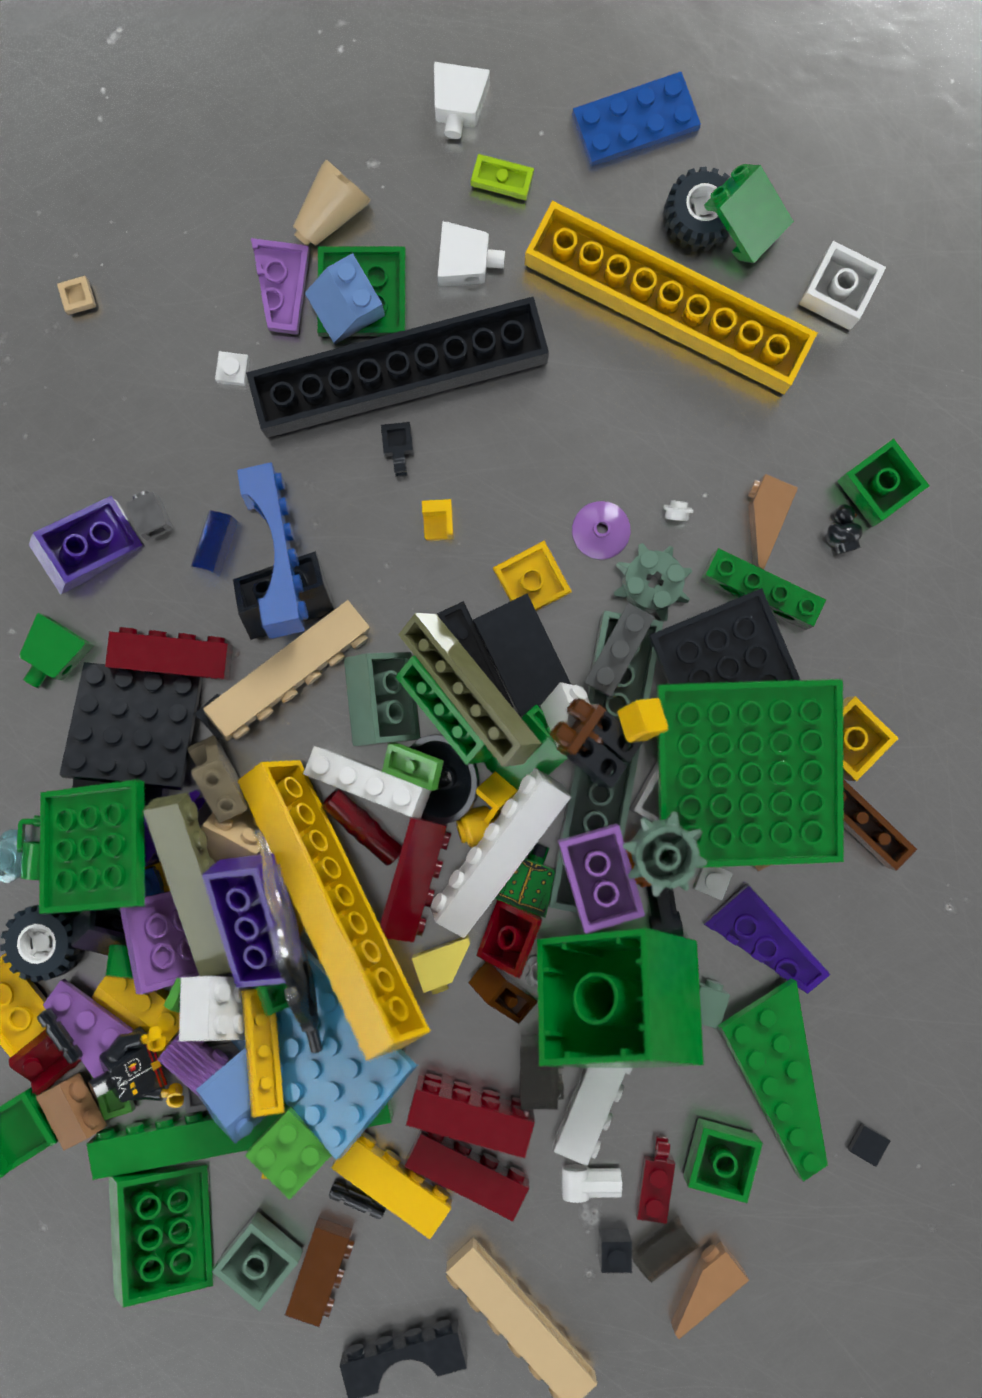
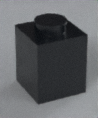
[598,1229,632,1273]

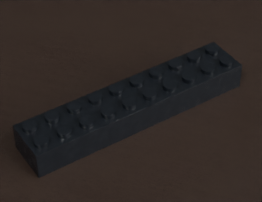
[246,296,549,438]

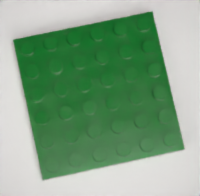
[657,679,844,868]

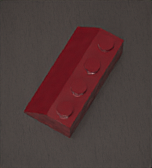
[380,817,451,943]

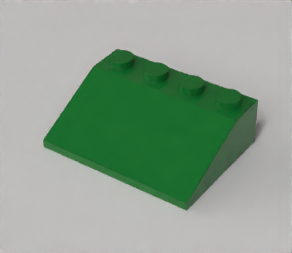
[109,1163,213,1308]

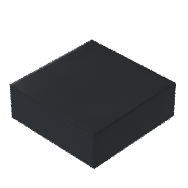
[848,1123,890,1167]

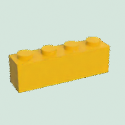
[331,1132,452,1239]

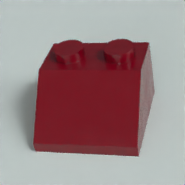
[476,900,542,979]

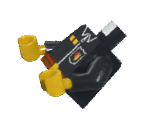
[88,1026,184,1108]

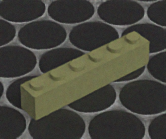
[398,613,542,767]
[143,792,231,977]

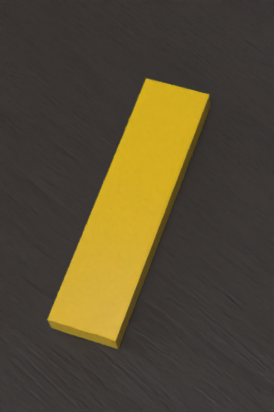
[241,989,284,1117]

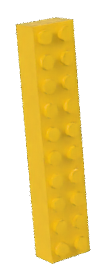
[525,200,818,395]
[237,760,431,1061]

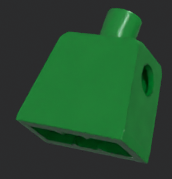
[19,613,94,689]

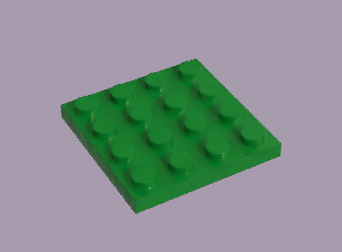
[39,780,145,914]

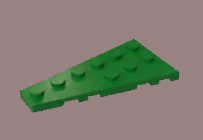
[717,978,828,1182]

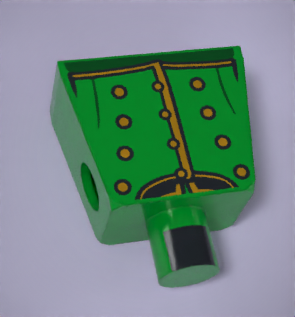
[495,843,555,918]

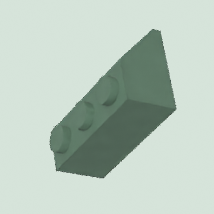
[344,652,420,746]

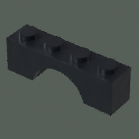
[339,1320,467,1398]

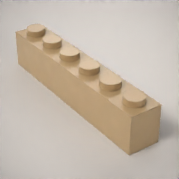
[204,600,370,741]
[446,1237,597,1398]

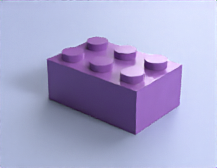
[557,824,645,933]

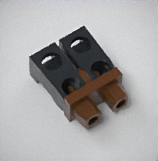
[550,698,644,788]

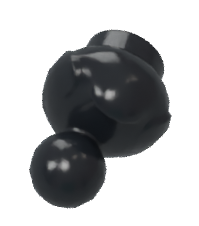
[825,504,863,554]

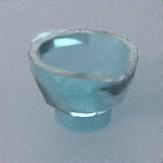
[0,829,27,883]

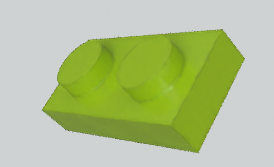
[471,154,534,200]

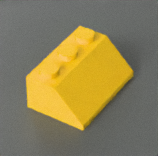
[92,976,180,1057]

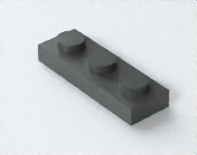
[584,603,655,697]

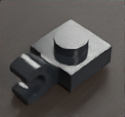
[381,422,414,477]

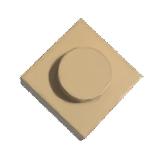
[57,276,96,315]

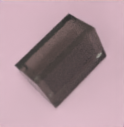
[632,1216,700,1283]

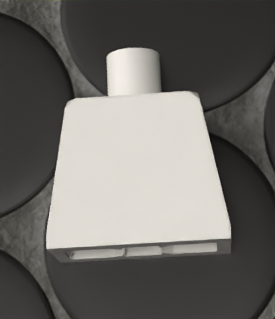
[434,62,490,139]
[438,222,505,287]

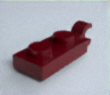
[636,1137,675,1224]

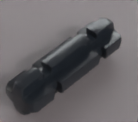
[37,1008,83,1064]
[329,1181,386,1219]

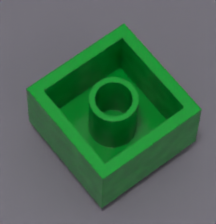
[837,438,930,527]
[683,1118,763,1204]

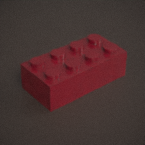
[406,1074,535,1159]

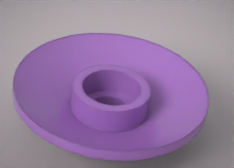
[572,501,630,560]

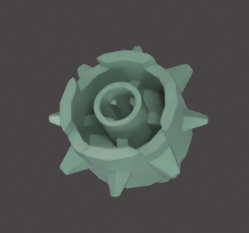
[614,543,692,622]
[622,812,707,897]

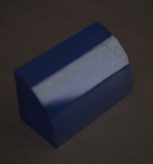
[190,510,238,577]

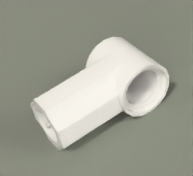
[562,1164,622,1203]

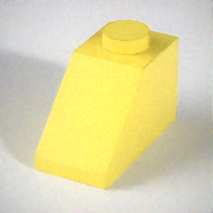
[412,934,471,994]

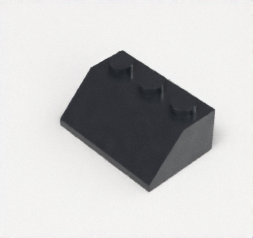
[233,551,335,640]

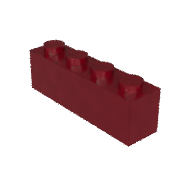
[105,627,233,681]
[404,1130,529,1222]

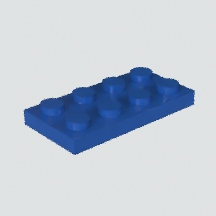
[572,71,701,167]

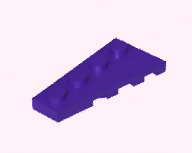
[704,884,830,994]

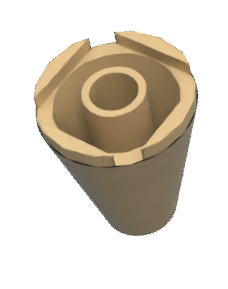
[293,160,371,246]

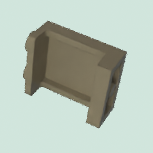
[188,735,247,822]

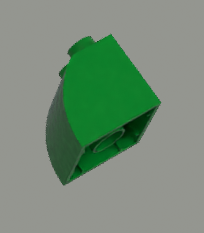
[537,928,704,1068]

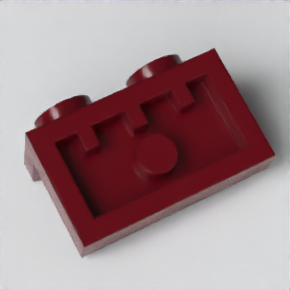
[8,1029,81,1096]

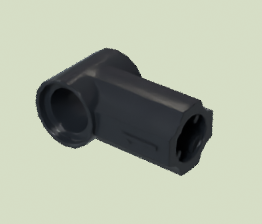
[646,886,684,937]

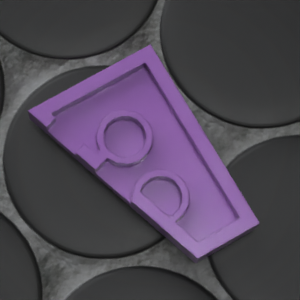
[251,238,310,335]
[43,979,134,1078]

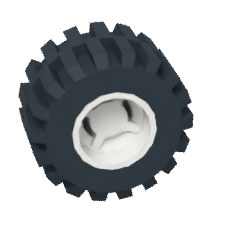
[663,166,730,252]
[0,905,85,982]

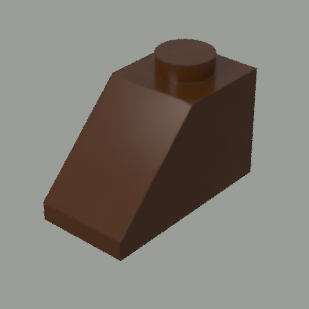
[468,961,538,1024]

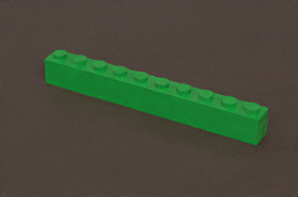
[86,1099,394,1180]

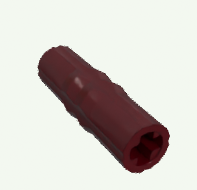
[321,788,402,866]

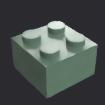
[212,1212,303,1311]

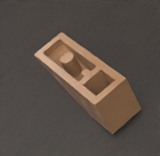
[748,474,798,569]
[671,1241,749,1339]

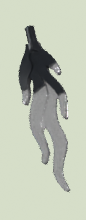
[254,830,323,1053]

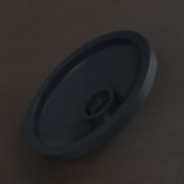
[409,734,480,824]

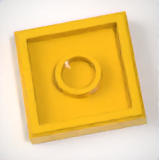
[493,540,572,611]

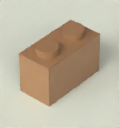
[36,1072,107,1151]

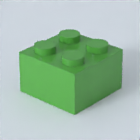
[245,1107,332,1200]

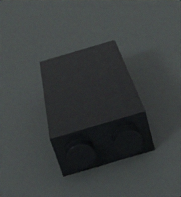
[473,593,571,716]

